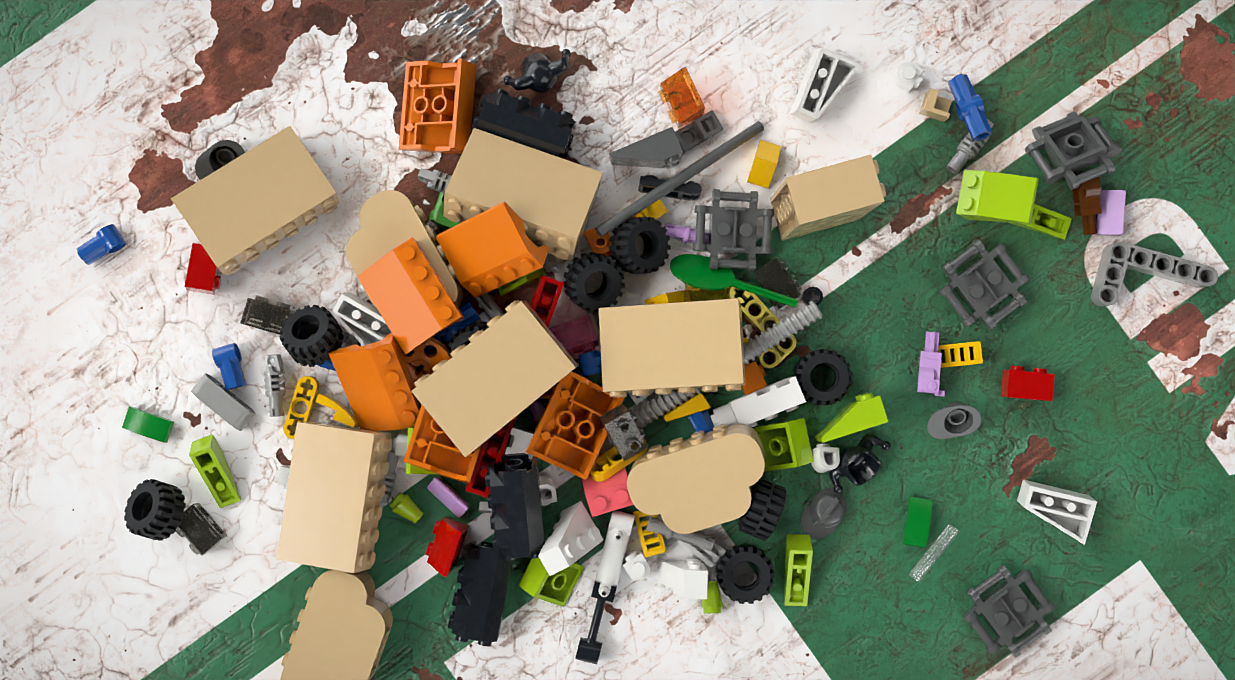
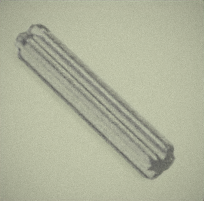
[909,524,959,582]

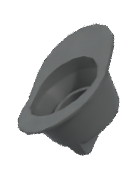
[195,140,246,180]
[927,401,981,439]
[800,488,847,539]

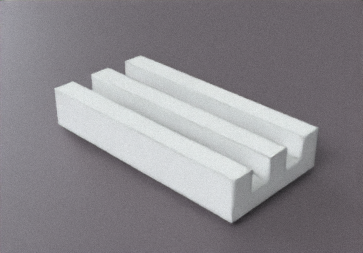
[678,530,726,568]

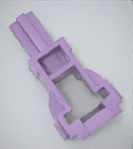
[917,332,945,397]

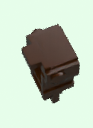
[1072,173,1102,235]

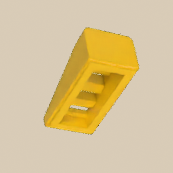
[938,341,983,368]
[663,393,711,422]
[633,510,666,557]

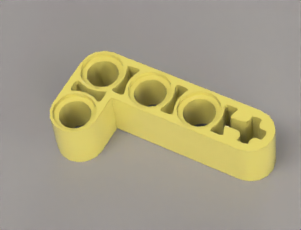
[728,287,796,368]

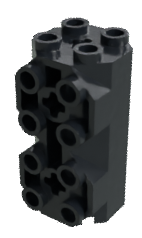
[472,88,577,159]
[485,453,546,560]
[448,541,514,646]

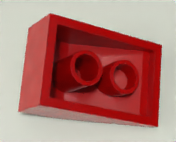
[425,517,469,577]

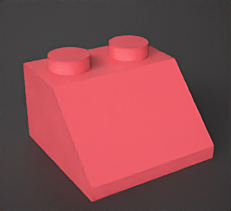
[581,459,634,517]

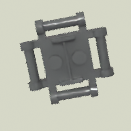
[1025,111,1122,190]
[693,189,774,272]
[938,239,1030,331]
[963,565,1056,658]

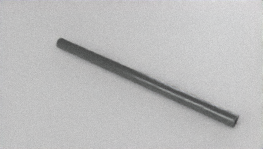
[595,121,764,237]

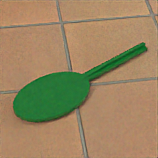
[670,254,798,308]

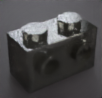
[599,404,648,462]

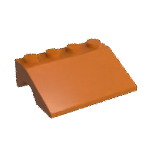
[399,58,476,154]
[436,201,549,298]
[357,237,464,355]
[329,333,421,431]
[525,371,625,480]
[403,405,482,483]

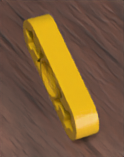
[283,376,319,439]
[590,433,648,482]

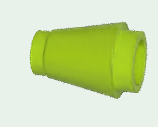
[389,492,423,523]
[701,581,723,614]

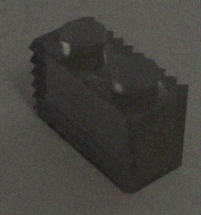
[752,257,801,311]
[240,295,296,335]
[176,502,227,556]

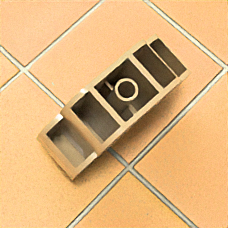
[346,190,463,308]
[627,424,765,534]
[280,569,393,680]

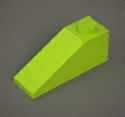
[1011,204,1072,240]
[189,434,241,508]
[784,534,813,606]

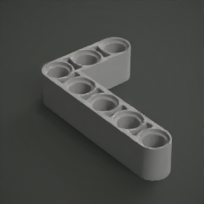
[1091,242,1218,307]

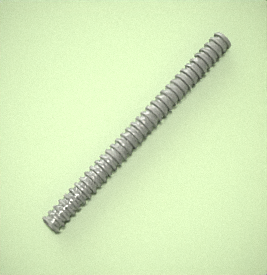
[606,301,822,446]

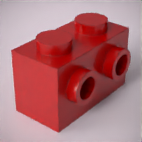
[184,243,221,295]
[1001,366,1055,401]

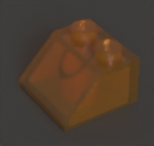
[658,67,705,128]

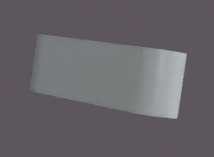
[191,373,256,431]

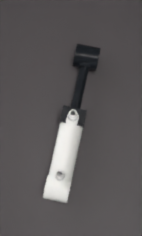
[575,510,635,665]

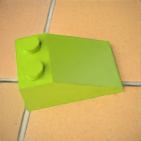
[956,170,1039,224]
[815,392,888,443]

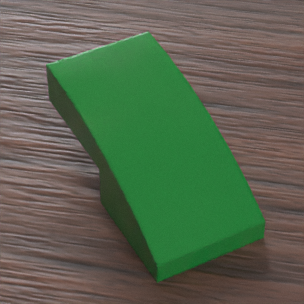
[122,406,174,443]
[903,497,932,548]

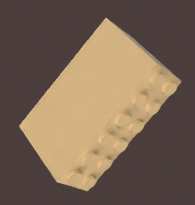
[171,126,339,276]
[443,128,603,261]
[770,154,886,241]
[599,298,746,398]
[411,300,578,457]
[276,422,392,573]

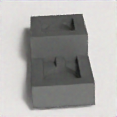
[675,110,724,153]

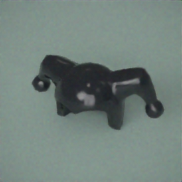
[503,49,571,93]
[829,434,891,494]

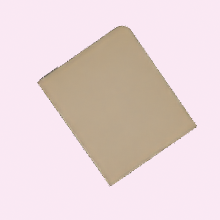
[919,88,951,122]

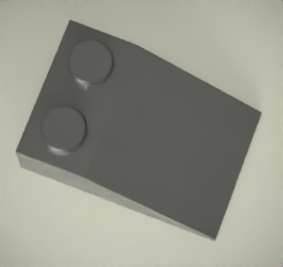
[609,127,683,169]

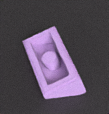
[1095,190,1126,236]
[427,476,470,518]

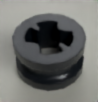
[802,287,823,306]

